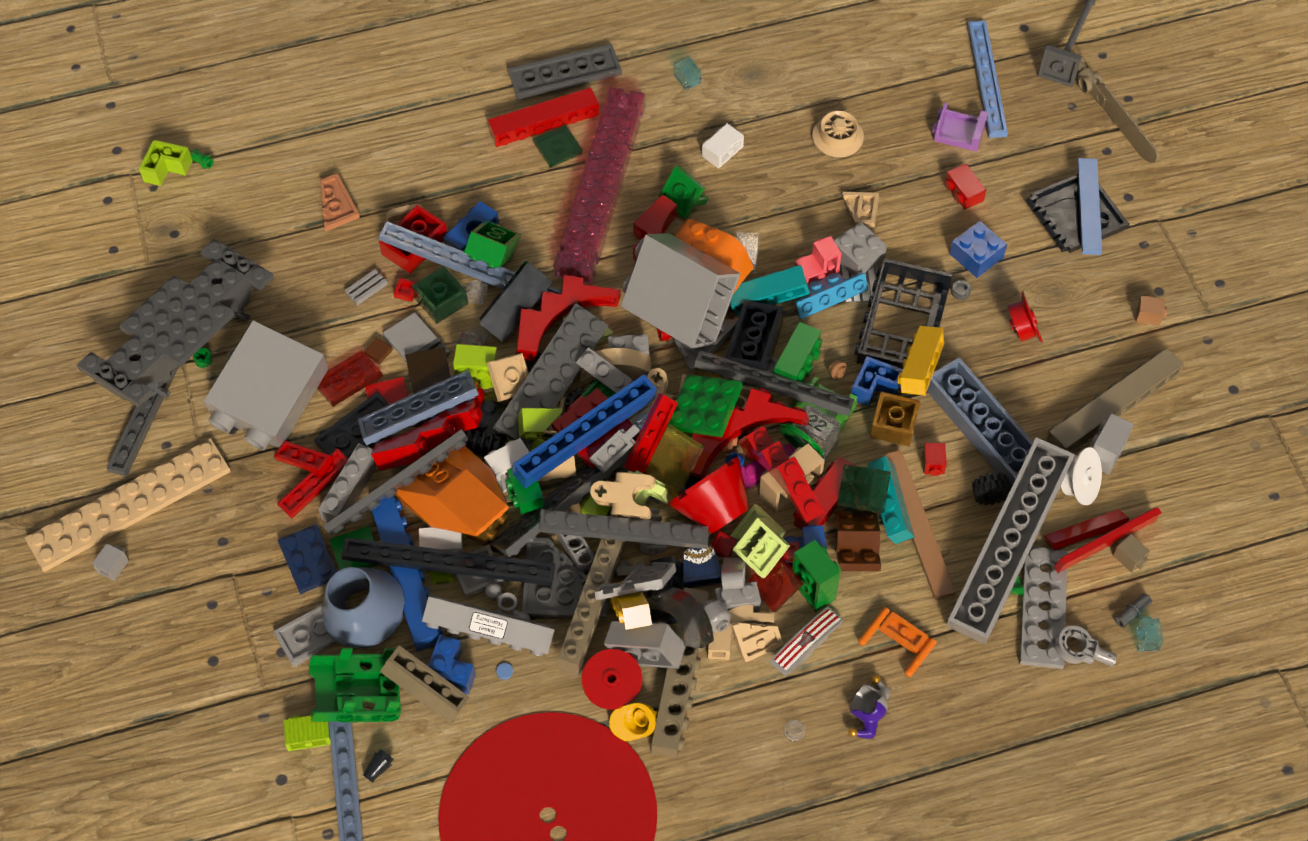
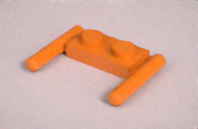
[858,607,937,677]

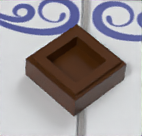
[364,337,392,364]

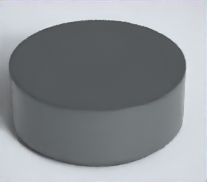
[951,280,971,300]

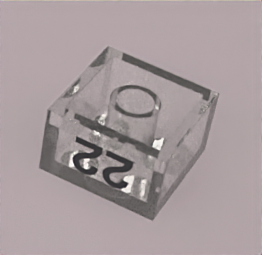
[793,404,841,462]

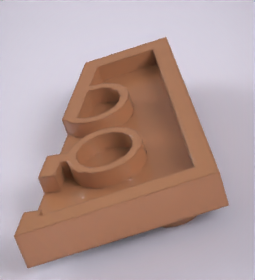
[320,173,360,232]

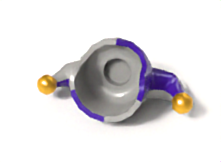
[848,675,890,739]

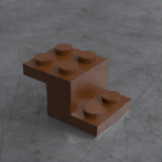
[835,510,881,571]

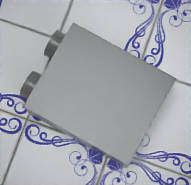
[621,233,741,348]
[204,321,328,450]

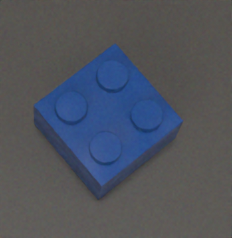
[950,221,1007,278]

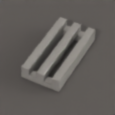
[345,269,388,306]

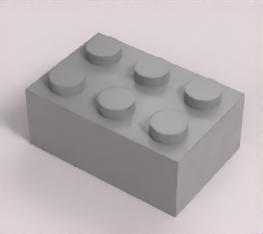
[604,621,686,669]

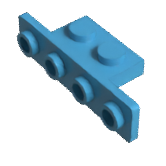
[795,272,868,319]

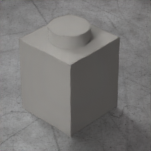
[92,543,129,581]

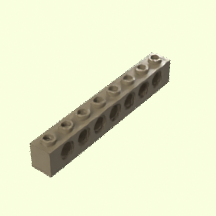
[558,514,626,676]
[651,588,709,758]

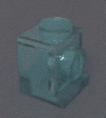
[1136,617,1163,652]

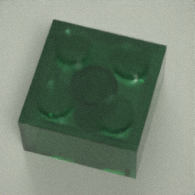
[412,266,468,324]
[837,465,891,513]

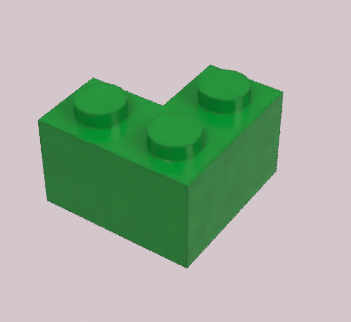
[505,468,545,514]

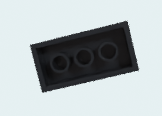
[725,301,783,372]

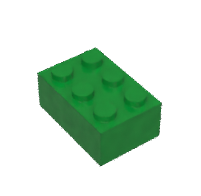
[464,220,521,268]
[774,322,823,383]
[791,540,841,612]

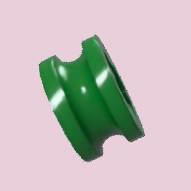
[193,348,212,368]

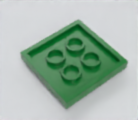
[667,375,743,437]

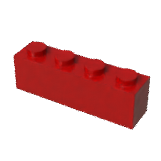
[793,456,861,530]

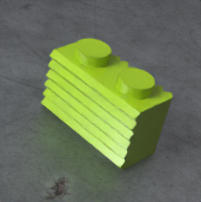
[283,715,331,751]

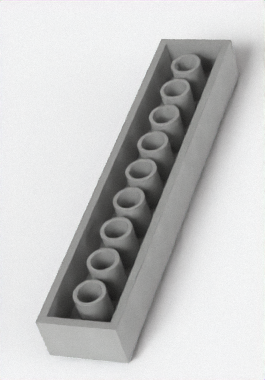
[947,437,1075,645]

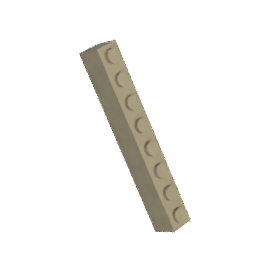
[1046,348,1184,453]

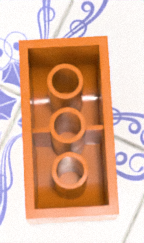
[674,219,754,294]

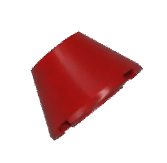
[668,457,750,534]

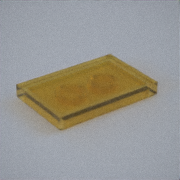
[644,425,704,498]

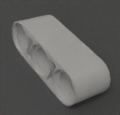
[556,534,594,575]
[721,557,746,590]

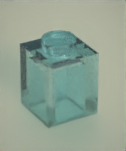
[674,57,701,90]

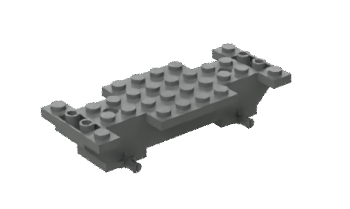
[77,239,274,407]

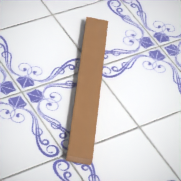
[881,450,956,600]

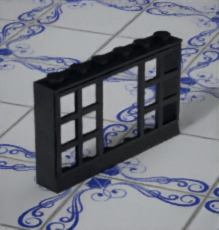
[854,258,952,369]

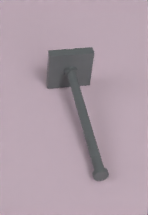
[1038,0,1096,87]

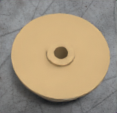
[812,111,864,157]

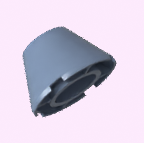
[322,567,405,649]

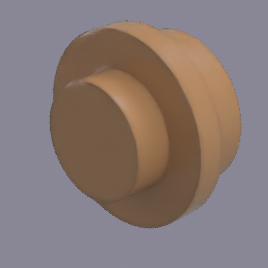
[828,360,847,380]

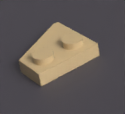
[730,622,784,662]

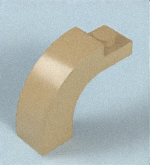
[580,348,651,384]
[708,605,774,660]

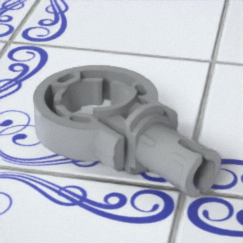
[1055,626,1117,667]

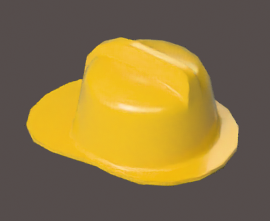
[609,703,658,741]

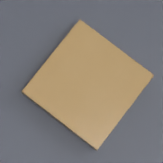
[487,353,529,402]

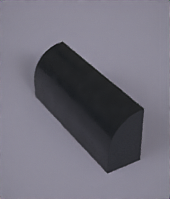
[476,261,552,343]

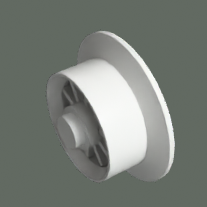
[1061,447,1102,505]

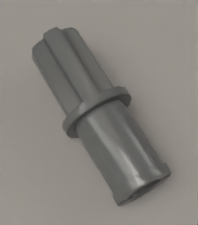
[1114,594,1152,628]

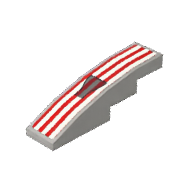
[769,607,844,676]

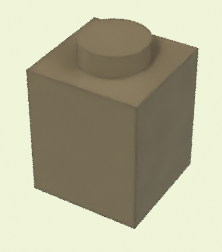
[1113,534,1150,572]

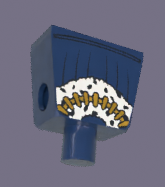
[683,546,722,589]

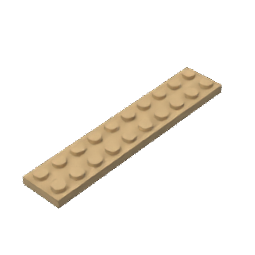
[25,438,231,572]

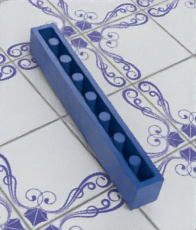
[512,375,657,489]
[372,496,443,652]

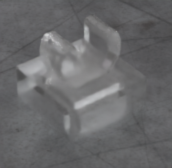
[464,280,488,304]

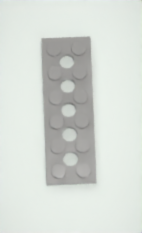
[1020,547,1068,669]

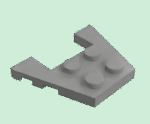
[594,561,676,600]

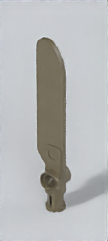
[1077,58,1160,163]

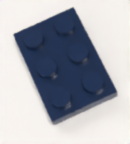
[278,524,337,594]

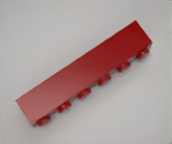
[488,87,599,147]

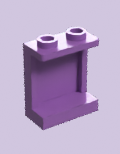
[932,103,988,151]

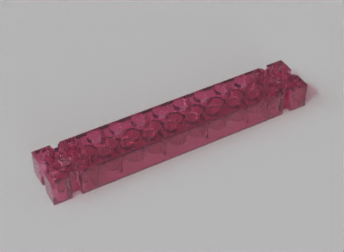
[554,87,645,284]

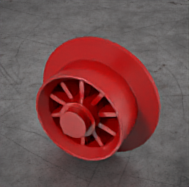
[1007,291,1043,343]
[581,649,643,710]

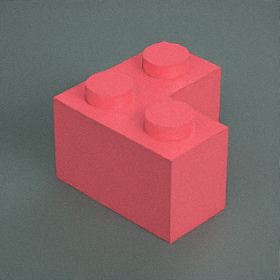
[795,236,842,285]

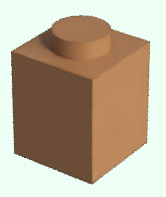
[1136,295,1168,326]

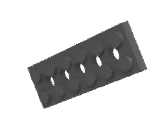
[508,44,622,100]

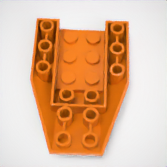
[395,446,509,536]

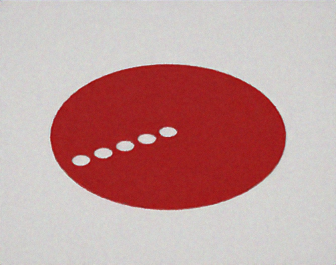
[439,712,658,841]

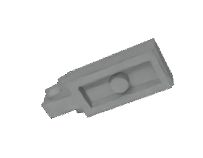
[589,424,640,474]

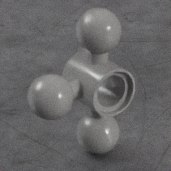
[485,583,530,620]

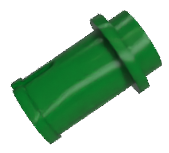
[190,149,214,169]

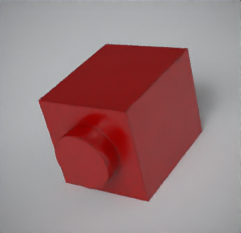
[923,443,947,476]

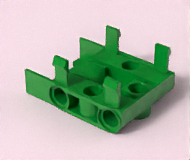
[309,648,401,723]

